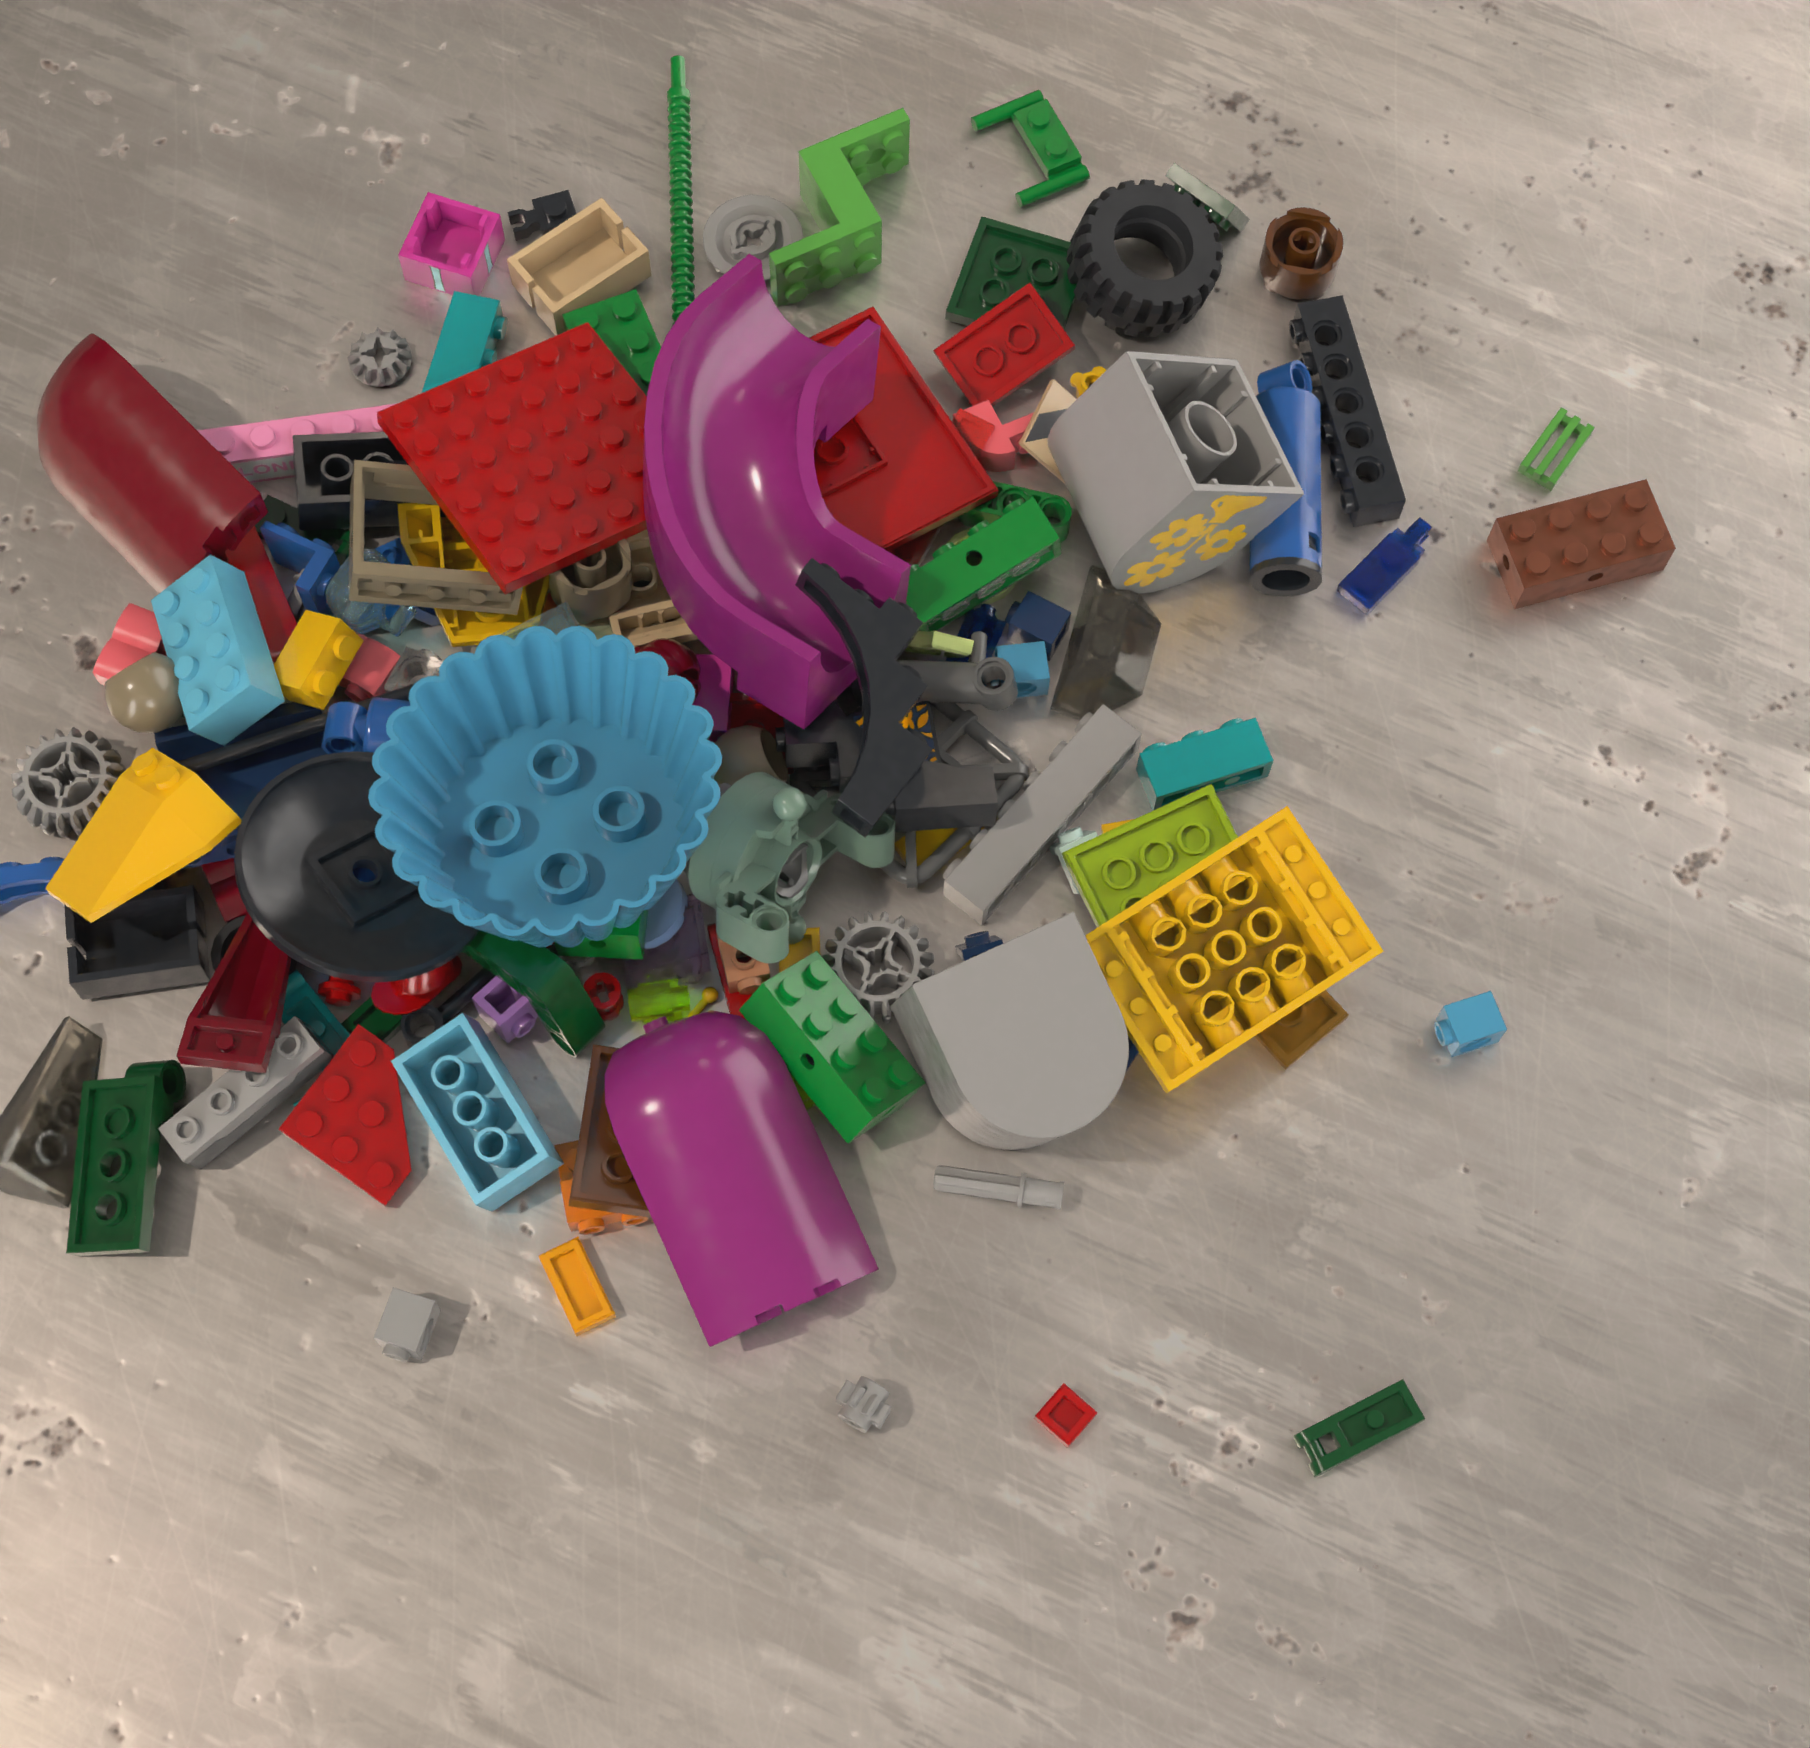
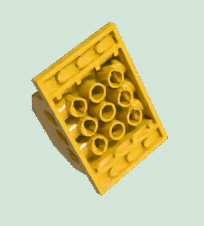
[1085,806,1384,1093]

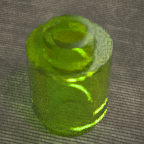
[627,978,691,1025]

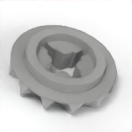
[348,327,412,387]

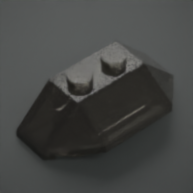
[1050,565,1162,721]

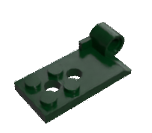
[66,1060,186,1256]

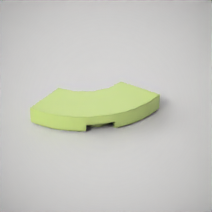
[904,631,974,658]

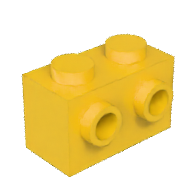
[274,610,364,710]

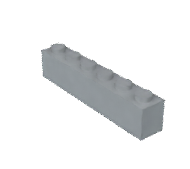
[943,704,1142,926]

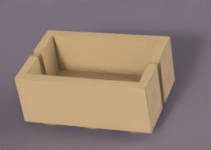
[507,198,652,336]

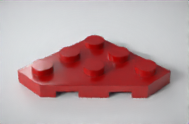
[279,1024,412,1207]

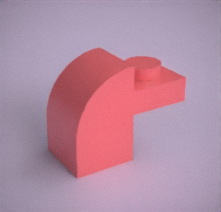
[952,400,1034,472]

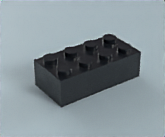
[293,432,447,530]

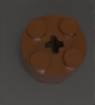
[1260,207,1344,300]

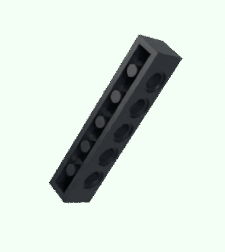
[1289,295,1406,527]

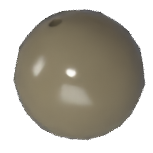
[105,652,184,733]
[713,725,788,785]

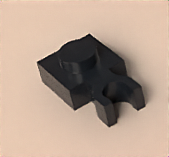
[507,190,577,241]

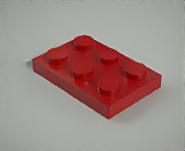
[933,283,1075,407]

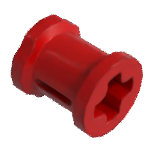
[583,972,624,1022]

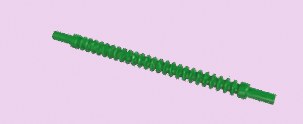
[667,55,695,326]

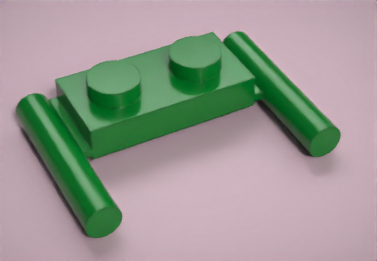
[971,89,1090,208]

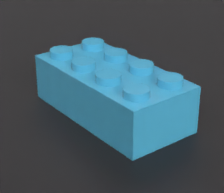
[151,555,285,746]
[391,1013,564,1212]

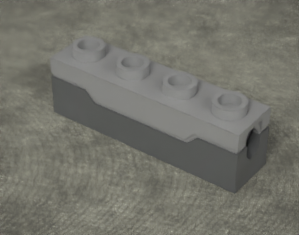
[158,1016,334,1169]

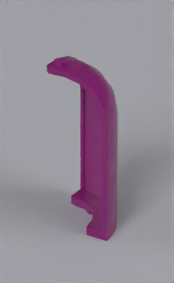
[605,1010,879,1347]

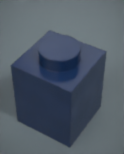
[1005,590,1071,661]

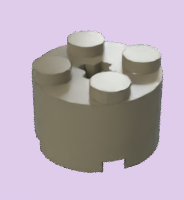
[549,538,632,624]

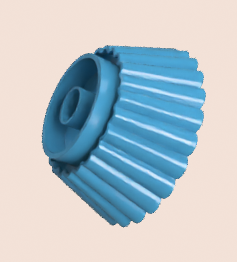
[368,626,722,947]

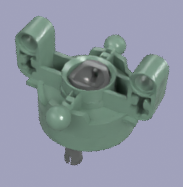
[683,772,895,963]

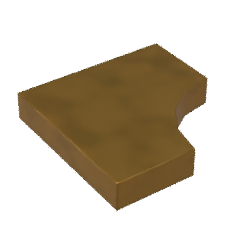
[1255,990,1349,1070]

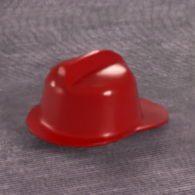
[371,956,462,1015]

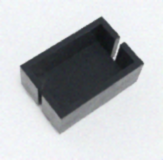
[64,885,210,1000]

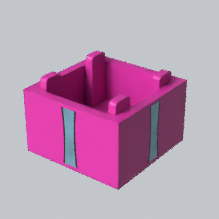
[398,192,505,296]

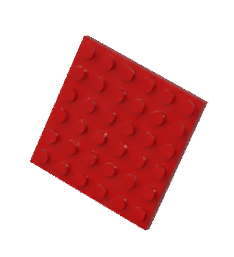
[377,322,647,595]

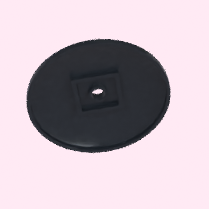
[234,751,480,982]

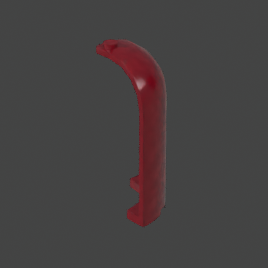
[37,333,268,593]

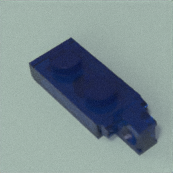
[1336,517,1432,615]

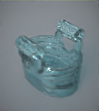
[325,549,417,637]

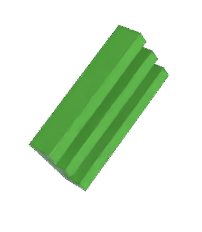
[1518,407,1595,491]

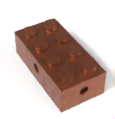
[1487,479,1676,610]

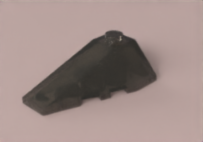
[0,1016,103,1209]

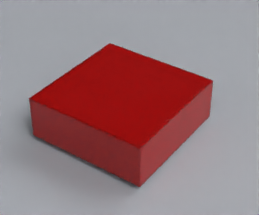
[1034,1383,1098,1448]

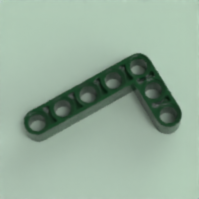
[462,930,606,1058]

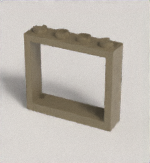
[349,460,523,615]

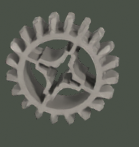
[11,727,126,839]
[822,911,934,1024]

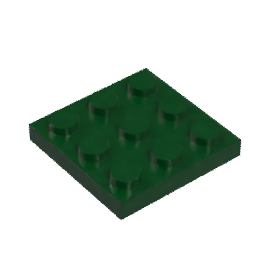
[945,216,1077,329]

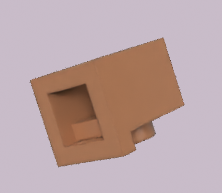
[716,932,771,995]

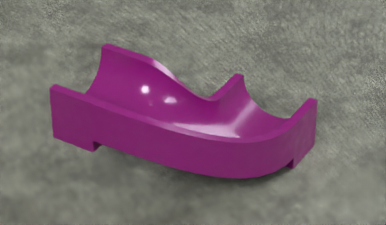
[643,254,911,729]

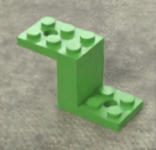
[769,108,910,307]

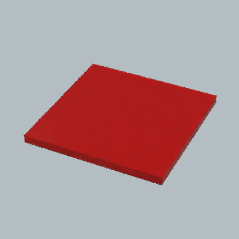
[809,306,998,552]

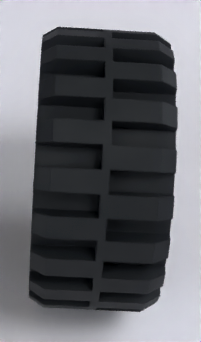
[1066,179,1223,337]

